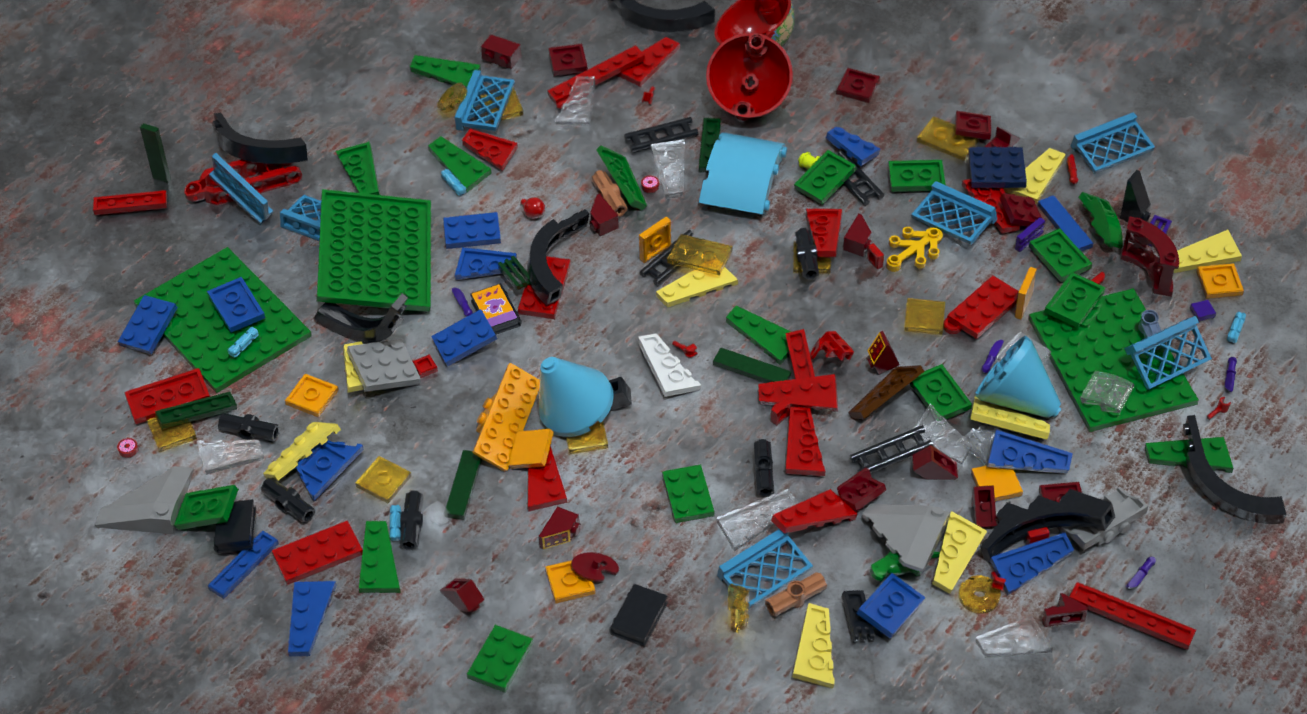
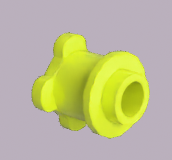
[798,152,820,170]

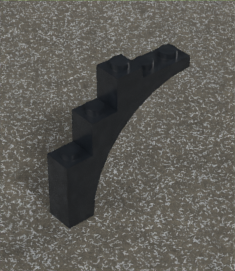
[980,489,1115,562]

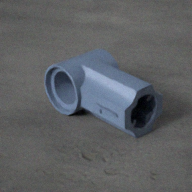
[1138,310,1166,350]

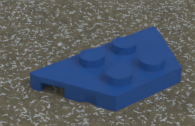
[296,440,364,500]

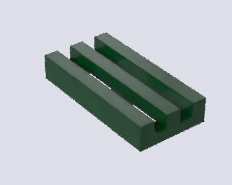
[498,256,531,291]

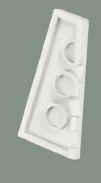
[638,334,701,397]

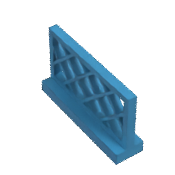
[455,70,515,131]
[1071,112,1155,174]
[209,153,273,225]
[911,181,997,245]
[280,195,321,241]
[1124,316,1212,390]
[717,529,813,610]

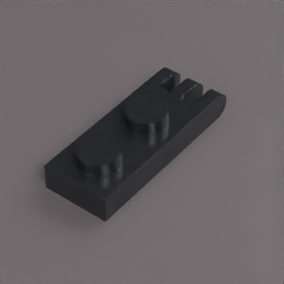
[842,590,875,641]

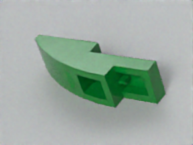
[1078,192,1123,249]

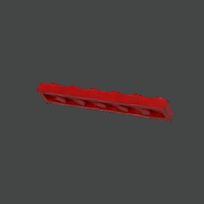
[547,45,645,105]
[1069,582,1196,650]

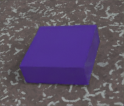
[1190,300,1216,321]

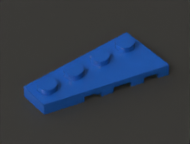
[986,430,1073,474]
[990,533,1074,596]
[288,581,337,657]

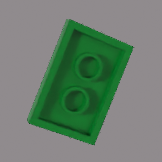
[794,150,856,205]
[888,160,946,192]
[1029,228,1092,282]
[1044,272,1106,328]
[909,364,972,423]
[662,464,715,523]
[174,485,239,530]
[467,625,533,693]

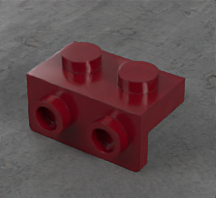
[837,468,886,511]

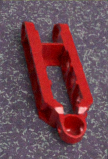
[184,159,302,206]

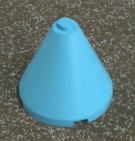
[975,336,1061,418]
[539,357,614,437]

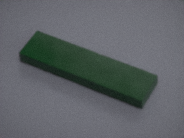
[699,118,721,173]
[140,123,171,183]
[713,348,791,383]
[155,392,237,429]
[444,450,482,520]

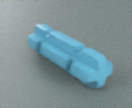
[441,169,466,196]
[1227,311,1246,343]
[228,327,259,358]
[390,505,401,541]

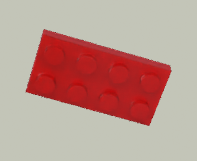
[518,256,571,319]
[947,275,1019,339]
[124,368,210,424]
[272,520,363,585]

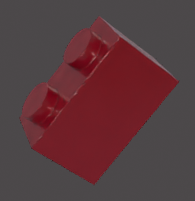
[481,34,521,70]

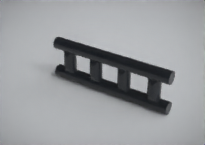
[624,117,699,152]
[838,150,885,206]
[639,230,707,286]
[850,425,934,473]

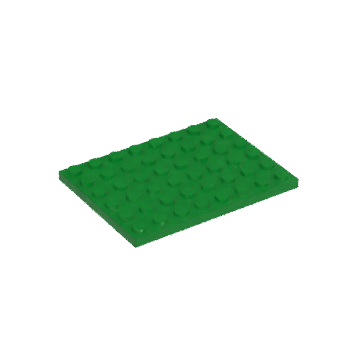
[316,189,431,312]
[134,247,312,393]
[1028,288,1199,432]

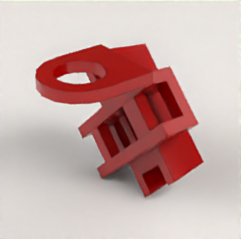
[810,331,854,361]

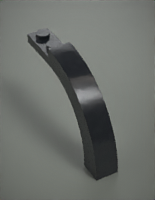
[611,0,715,32]
[212,112,308,164]
[527,209,590,306]
[313,293,408,343]
[1183,415,1287,524]

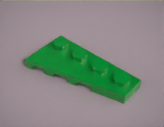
[359,521,401,593]

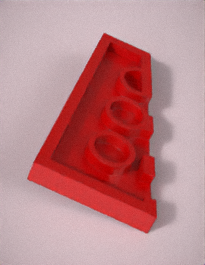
[616,37,680,87]
[962,179,1020,233]
[806,209,842,258]
[758,374,838,412]
[785,407,826,476]
[528,446,567,512]
[771,489,857,533]

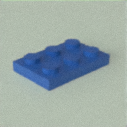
[443,212,501,249]
[207,277,265,333]
[118,295,178,355]
[431,309,498,367]
[856,573,926,639]

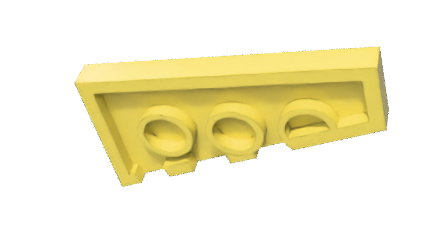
[1004,148,1066,204]
[656,258,738,308]
[970,396,1050,440]
[263,422,341,481]
[932,511,987,594]
[792,603,835,689]

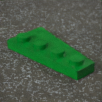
[410,55,481,88]
[428,136,492,193]
[336,142,380,195]
[596,145,647,210]
[726,305,791,365]
[1145,437,1234,473]

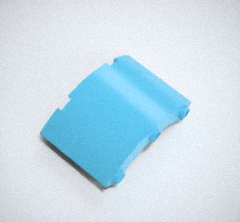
[699,132,787,214]

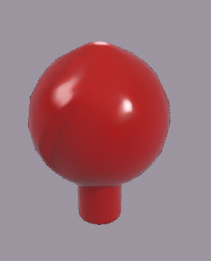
[520,197,545,219]

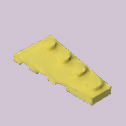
[1174,230,1242,273]

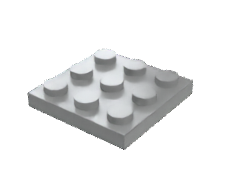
[347,339,421,392]

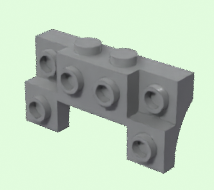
[1056,487,1148,550]

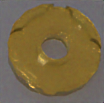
[437,83,467,113]
[959,575,1001,614]

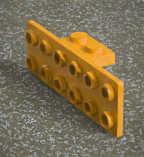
[473,363,540,472]

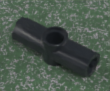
[795,228,819,280]
[218,413,279,441]
[754,439,774,497]
[261,478,315,523]
[400,490,424,550]

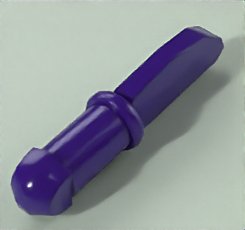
[452,287,473,317]
[981,340,1004,373]
[1225,357,1237,392]
[1126,556,1156,589]

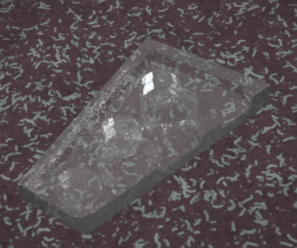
[555,77,596,125]
[912,403,972,465]
[197,440,264,475]
[975,616,1053,658]

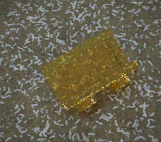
[728,584,750,633]

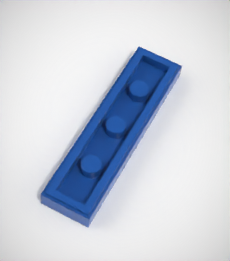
[1038,195,1093,251]
[208,530,279,599]

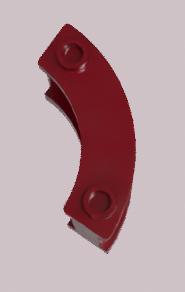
[1121,217,1179,297]

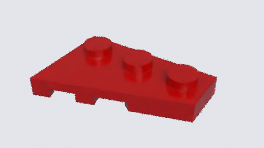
[462,129,518,171]

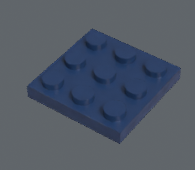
[968,147,1027,188]

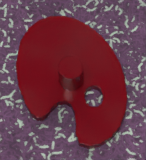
[571,552,619,582]

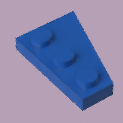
[826,127,880,166]
[455,247,517,280]

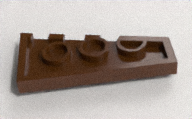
[848,365,925,419]

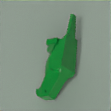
[870,551,940,581]

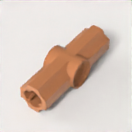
[592,170,627,217]
[765,572,827,616]

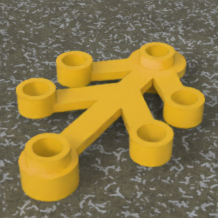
[886,227,943,272]

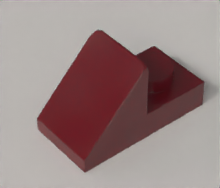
[985,127,1020,147]
[971,485,997,527]
[1042,593,1088,627]

